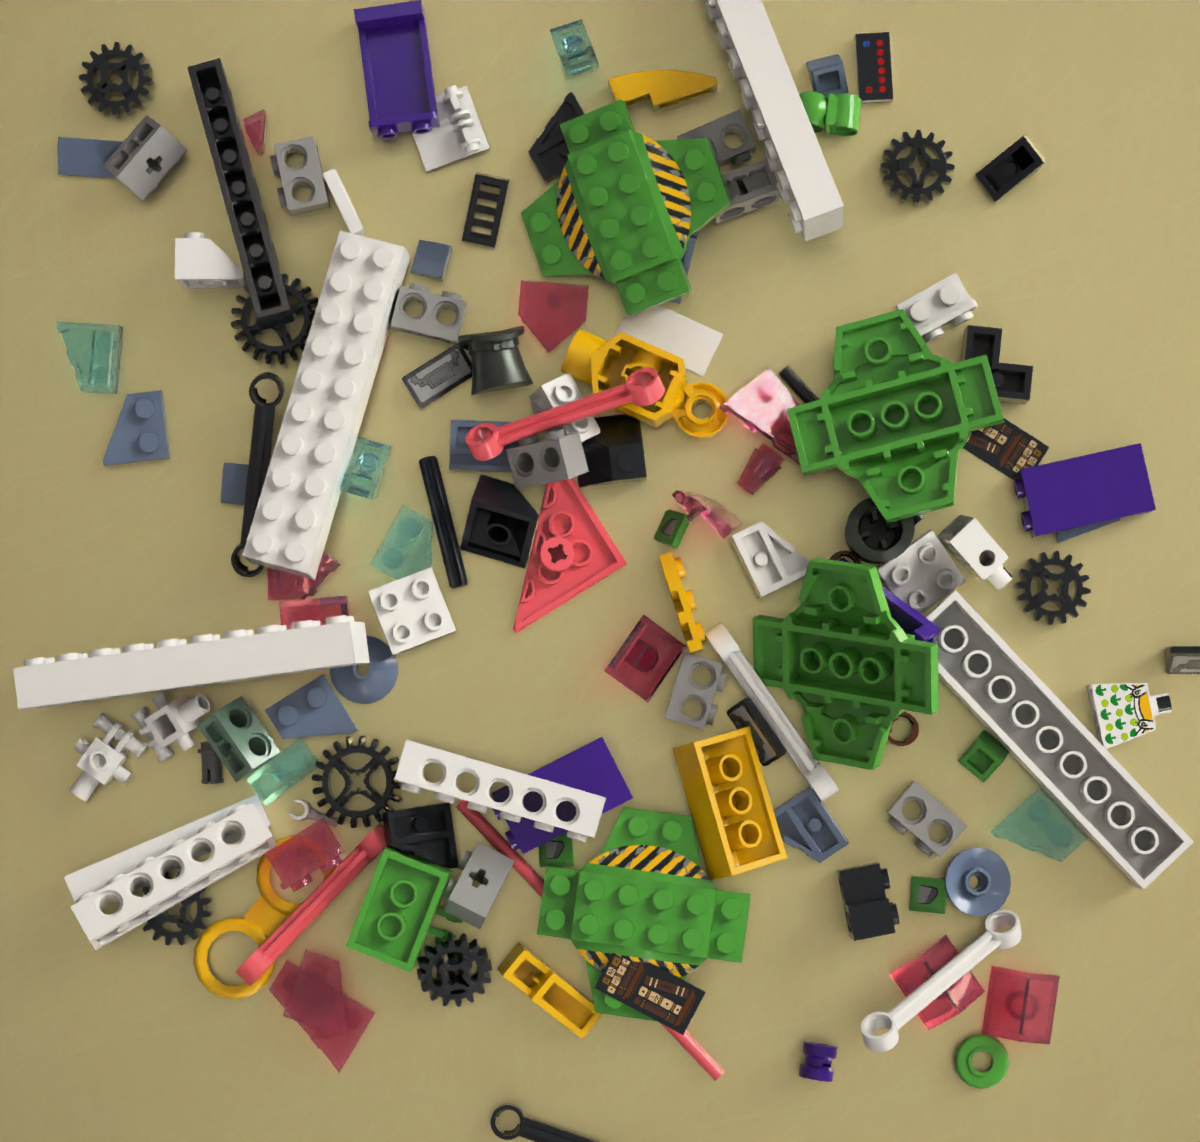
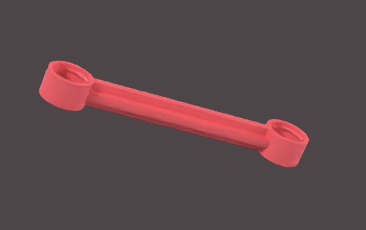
[465,368,665,461]
[236,823,387,986]

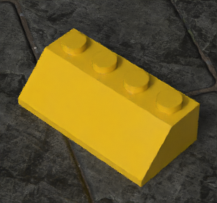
[673,726,787,880]

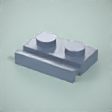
[449,420,519,472]

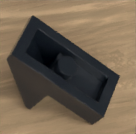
[975,134,1046,201]

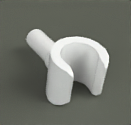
[289,800,338,827]

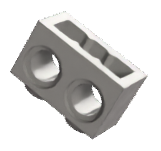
[677,109,756,167]
[270,136,331,216]
[714,159,780,224]
[390,283,468,345]
[506,429,589,489]
[664,652,727,730]
[886,781,967,857]

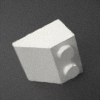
[175,232,247,289]

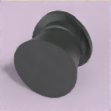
[458,326,533,395]
[845,498,915,564]

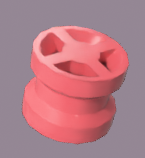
[540,537,575,572]

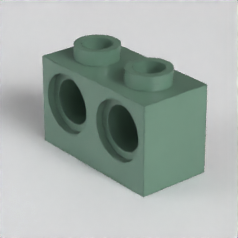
[198,696,280,782]

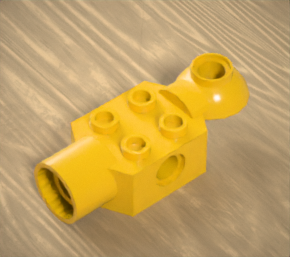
[561,328,730,438]

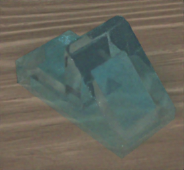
[550,19,600,80]
[340,437,391,500]
[247,738,319,806]

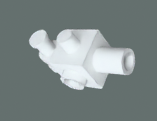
[131,692,210,763]
[69,713,148,802]

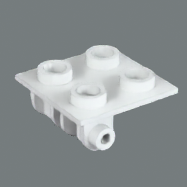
[411,85,490,172]
[877,529,966,614]
[368,567,456,655]

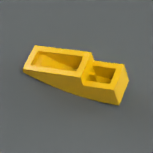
[608,70,718,112]
[497,942,602,1039]

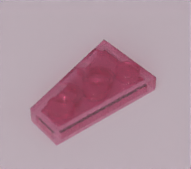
[719,368,800,465]
[269,960,376,1073]

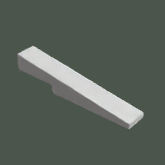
[64,794,272,904]

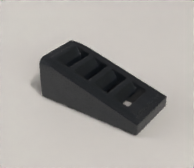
[462,172,510,247]

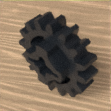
[79,42,154,118]
[880,129,955,205]
[1015,551,1091,625]
[142,871,213,946]
[417,933,492,1007]

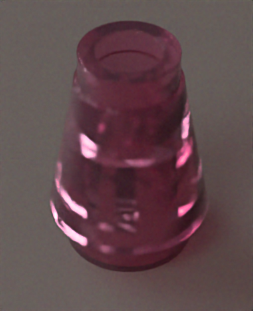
[737,443,784,495]

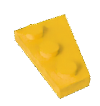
[658,552,707,654]

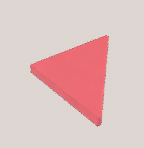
[513,478,627,633]

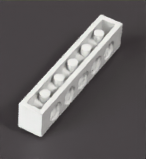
[394,740,606,842]
[71,802,277,951]

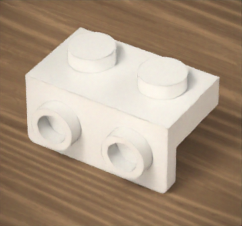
[529,373,601,442]

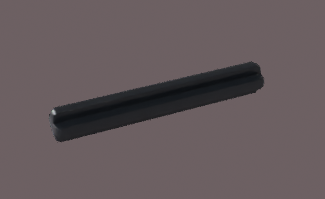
[419,456,468,589]

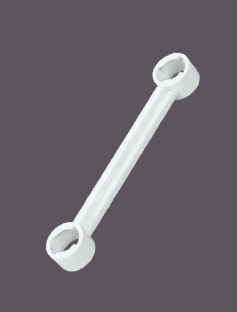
[705,622,839,802]
[861,910,1022,1052]

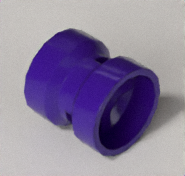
[799,1041,838,1082]

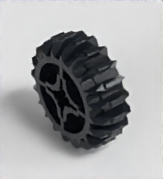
[231,274,319,366]
[312,736,402,828]

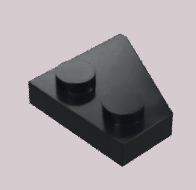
[528,92,584,183]

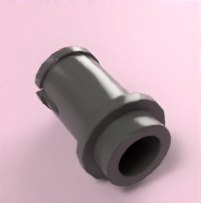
[197,741,224,784]

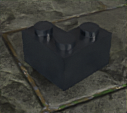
[961,325,1033,404]
[837,862,900,941]

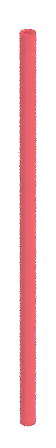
[456,800,725,1081]

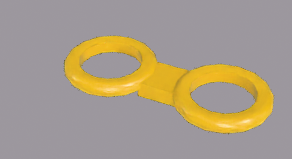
[193,835,337,999]

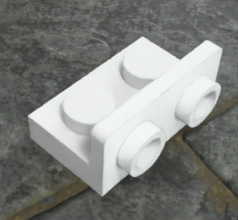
[896,273,978,343]

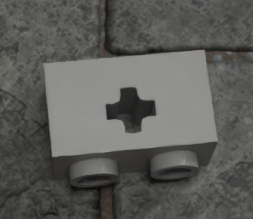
[103,115,187,200]
[442,842,515,929]

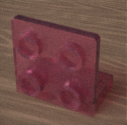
[265,818,345,892]

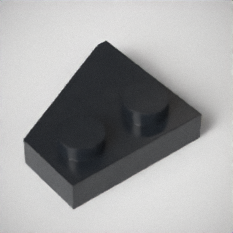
[382,802,459,869]

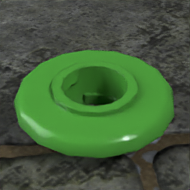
[954,1034,1009,1089]

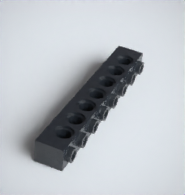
[187,58,295,330]

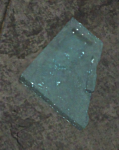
[56,322,123,394]
[370,505,433,580]
[991,787,1087,862]

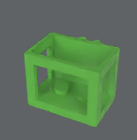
[346,847,463,972]

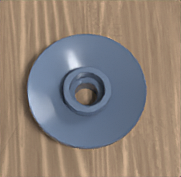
[330,636,398,704]
[945,847,1011,916]

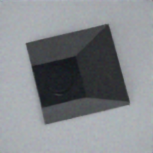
[578,414,647,488]
[460,474,539,568]

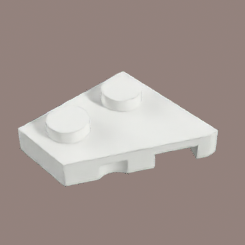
[729,521,809,598]

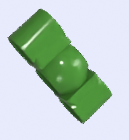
[799,91,862,136]

